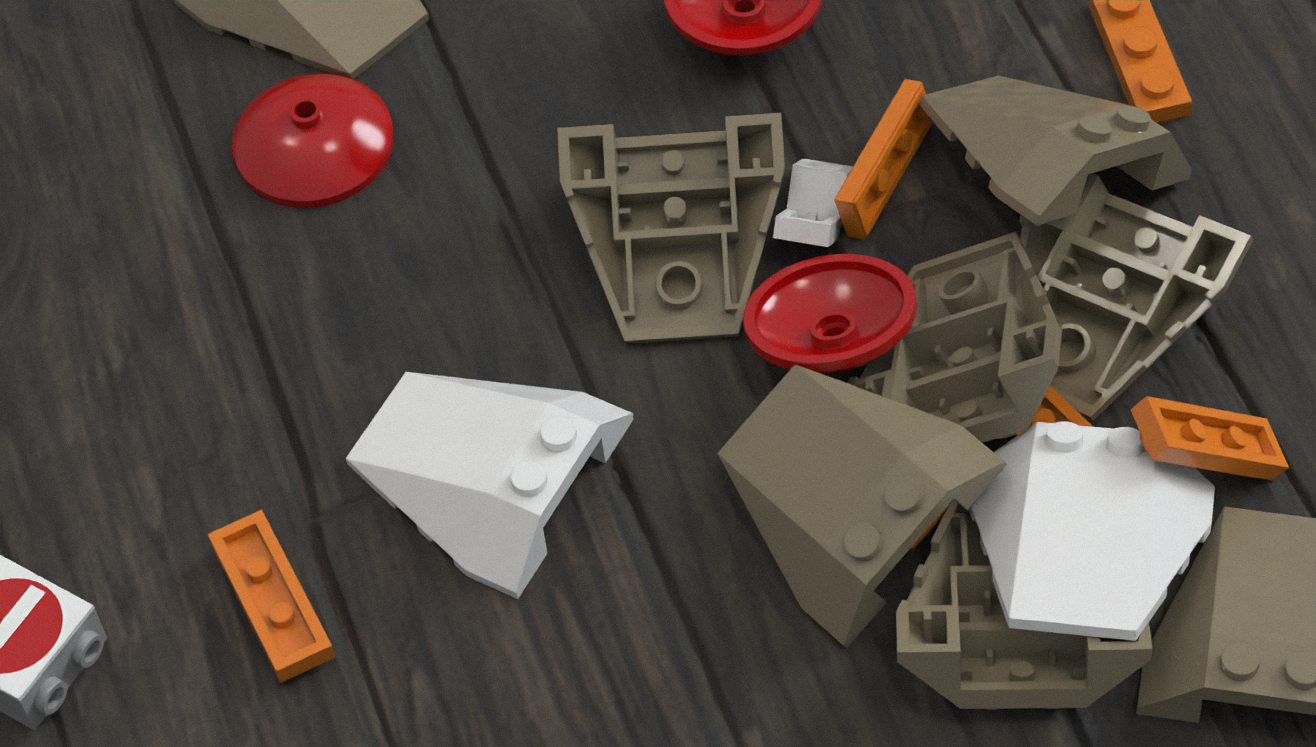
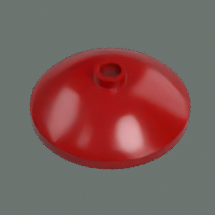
[663,0,823,55]
[232,74,394,208]
[743,254,917,374]

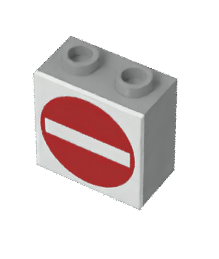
[0,555,107,731]

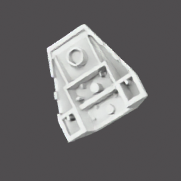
[346,372,634,599]
[968,421,1215,641]

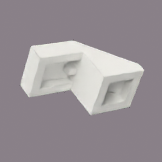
[773,159,853,247]

